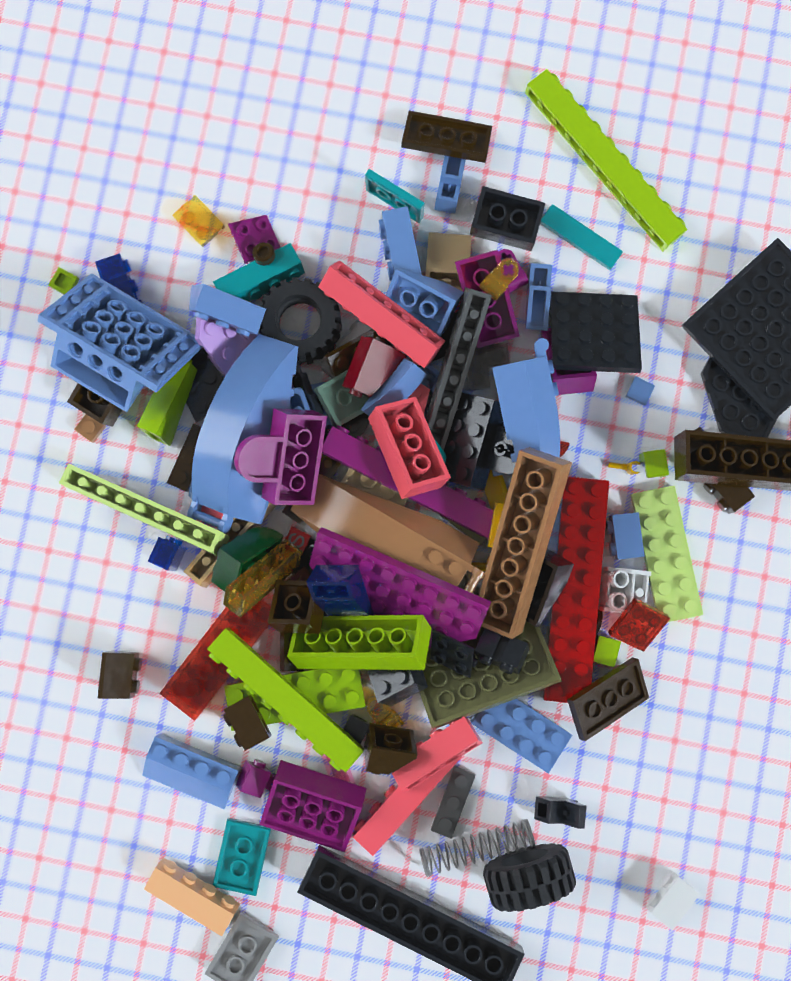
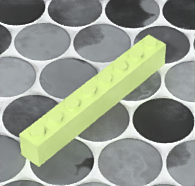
[59,463,230,556]

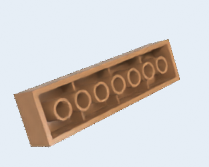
[479,447,572,639]

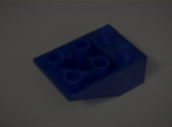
[306,565,374,616]

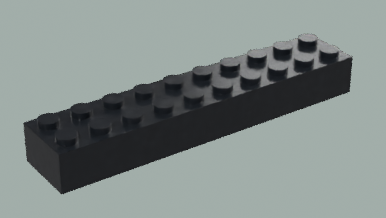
[297,845,525,981]

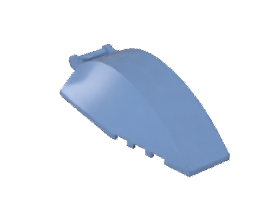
[187,334,298,534]

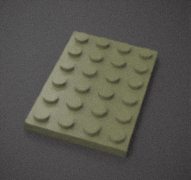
[419,621,562,730]

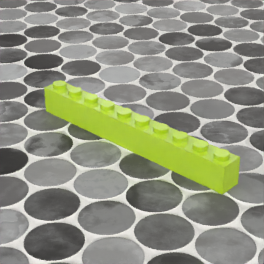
[525,69,688,252]

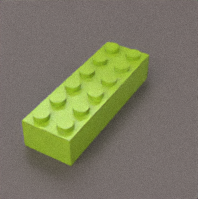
[287,615,432,670]
[224,669,366,731]

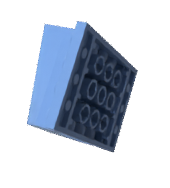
[37,273,203,412]

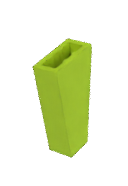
[137,359,197,446]

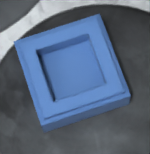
[625,376,655,406]

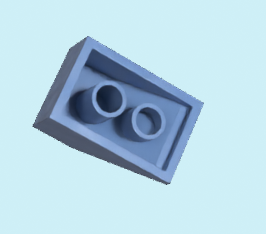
[386,268,464,337]

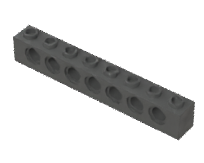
[425,287,492,451]

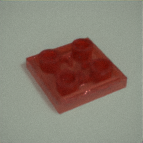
[608,598,670,652]

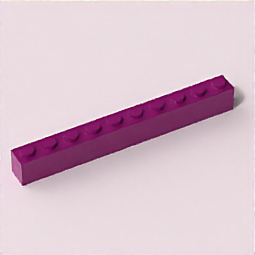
[322,425,495,540]

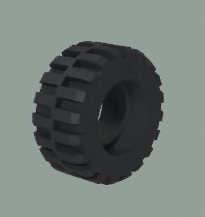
[259,277,342,365]
[483,843,576,912]

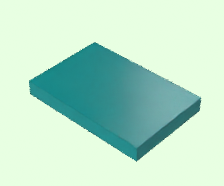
[365,169,425,223]
[213,818,271,896]

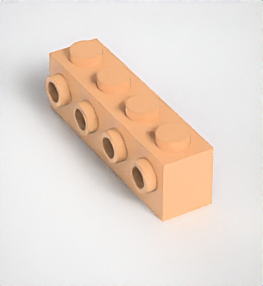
[144,857,240,936]

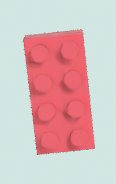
[368,397,451,499]

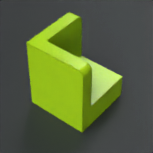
[639,449,669,478]
[593,635,621,668]

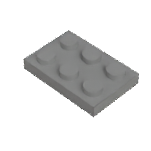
[204,912,280,981]

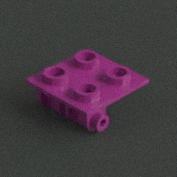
[228,215,281,264]

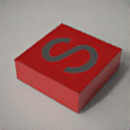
[282,526,312,555]

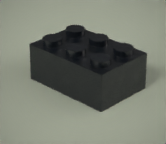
[470,186,546,252]

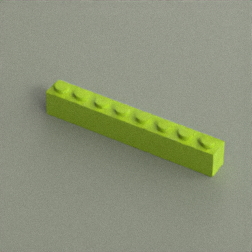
[207,627,365,773]

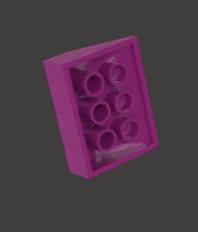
[259,760,367,853]

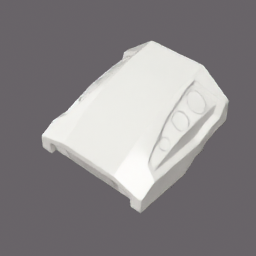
[598,566,651,616]

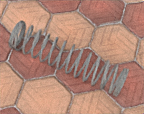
[419,818,536,878]

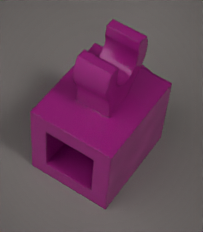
[235,759,276,798]

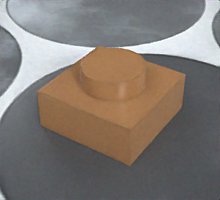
[74,414,106,443]

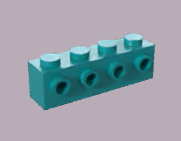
[213,243,305,302]

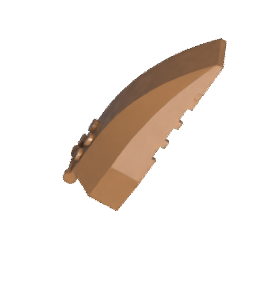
[290,474,485,593]

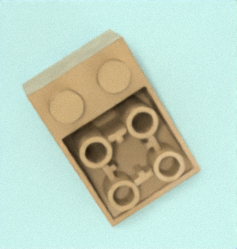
[425,232,472,299]

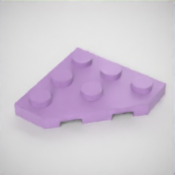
[195,317,257,377]

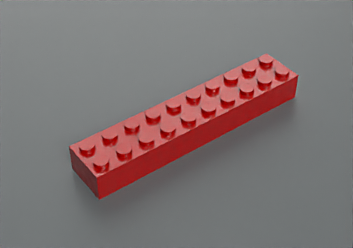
[543,477,610,703]

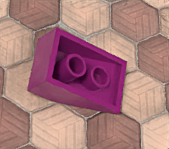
[541,328,597,395]

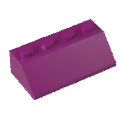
[455,249,520,348]

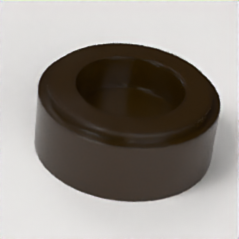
[252,242,275,266]

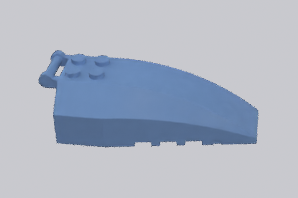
[492,338,560,462]

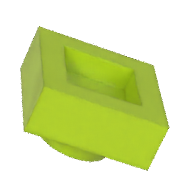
[48,267,80,295]

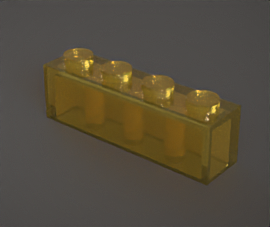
[223,539,303,617]

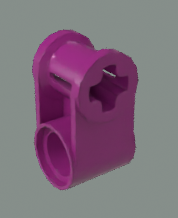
[499,249,529,293]

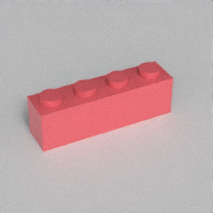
[392,716,483,792]

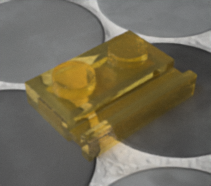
[172,195,225,248]

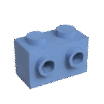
[606,512,645,560]

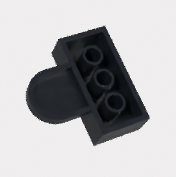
[444,392,516,491]

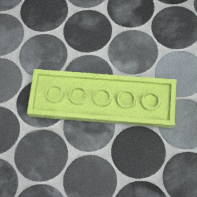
[630,485,703,624]

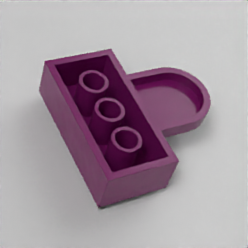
[234,408,327,505]

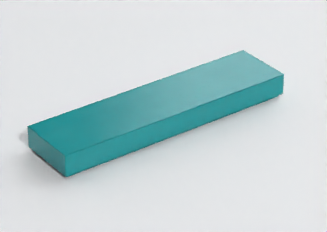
[540,204,624,270]

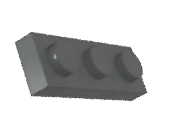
[430,766,476,839]

